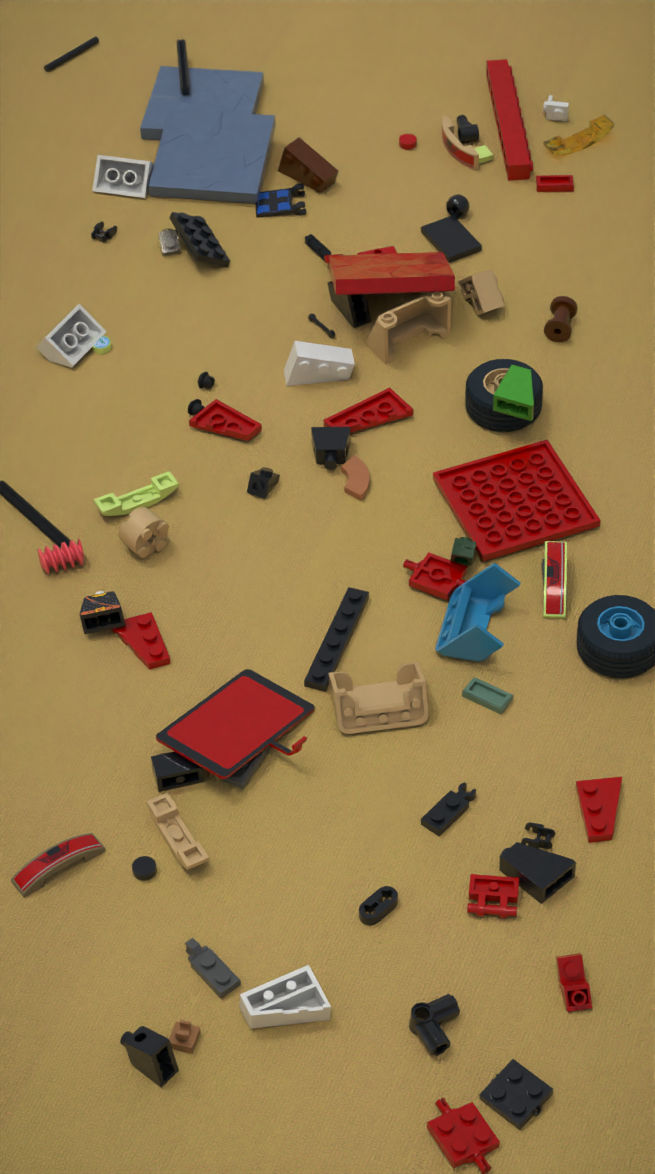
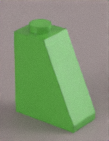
[493,365,534,421]

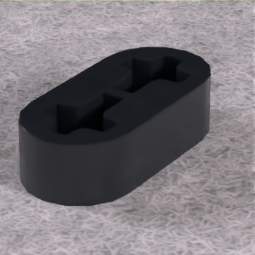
[359,886,398,926]

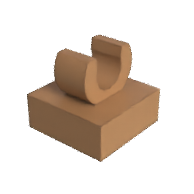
[169,1020,201,1054]

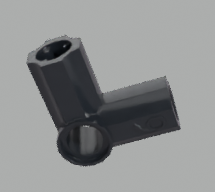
[409,994,460,1056]

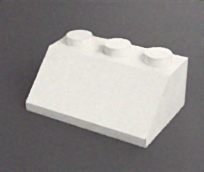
[92,155,154,198]
[36,304,107,368]

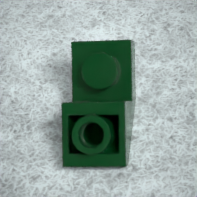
[450,537,476,566]

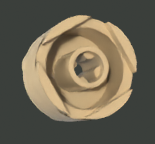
[119,507,169,558]

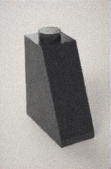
[327,281,372,328]
[499,842,576,904]

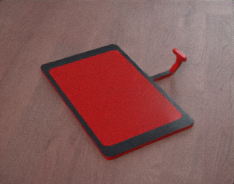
[156,669,314,779]

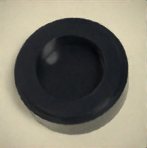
[132,856,157,881]

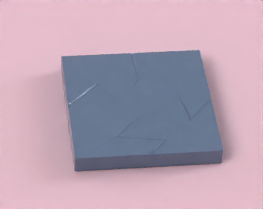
[140,66,264,140]
[148,108,276,203]

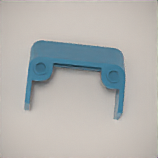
[435,563,520,662]

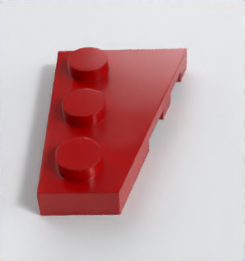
[189,399,262,441]
[576,776,622,843]

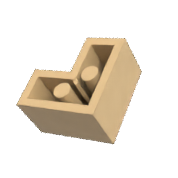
[458,269,504,315]

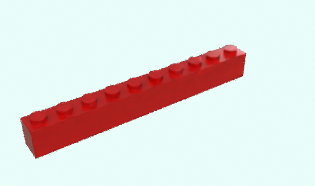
[486,59,533,181]

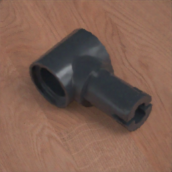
[456,115,479,143]

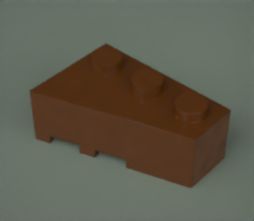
[278,137,339,193]

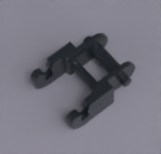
[91,221,117,242]
[521,822,556,849]

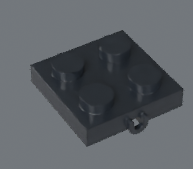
[479,1059,553,1130]

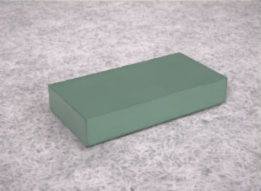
[462,677,513,715]

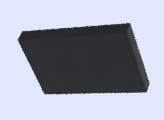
[421,215,482,263]

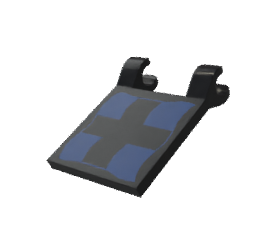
[255,183,306,218]

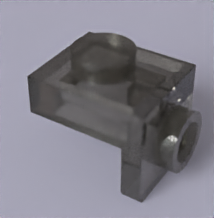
[159,228,181,256]

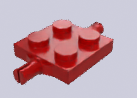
[403,552,467,601]
[427,1098,500,1174]

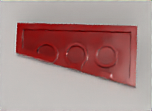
[323,387,414,432]

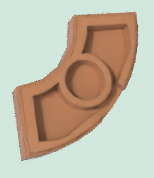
[341,455,370,501]

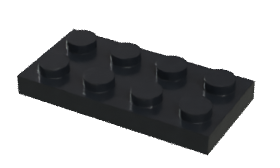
[169,212,230,267]

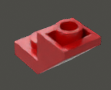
[556,953,592,1012]

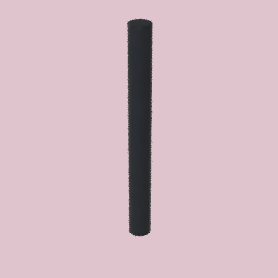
[44,36,99,72]

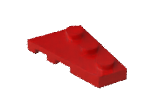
[111,612,171,670]

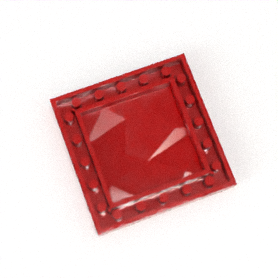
[329,252,455,295]

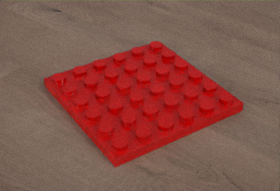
[433,440,601,561]

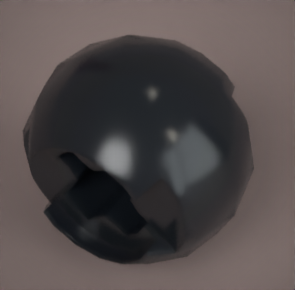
[446,194,470,218]

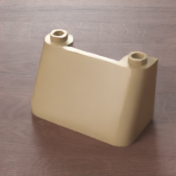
[367,292,451,365]
[328,662,429,734]

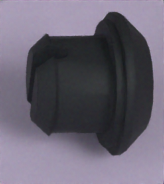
[198,371,215,389]
[188,399,205,415]

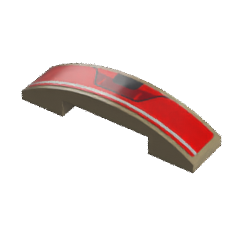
[11,833,106,897]

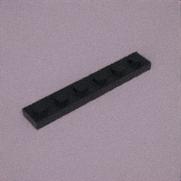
[304,587,369,692]

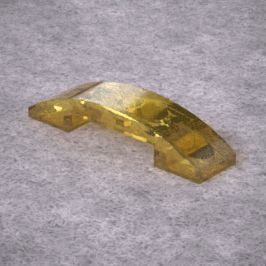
[543,114,614,155]

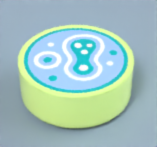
[91,336,111,354]

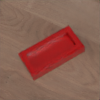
[536,175,574,192]

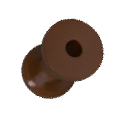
[544,296,578,342]

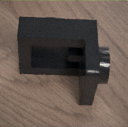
[247,467,280,498]

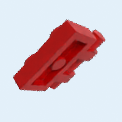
[467,874,519,918]

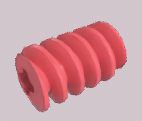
[37,539,84,574]

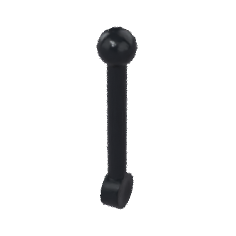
[308,313,335,338]

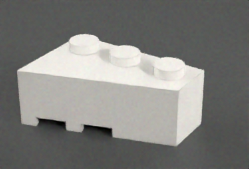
[284,341,355,386]
[239,965,331,1029]

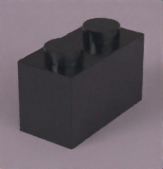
[151,751,204,792]

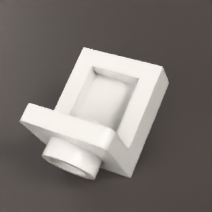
[543,95,569,122]

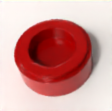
[399,134,417,150]

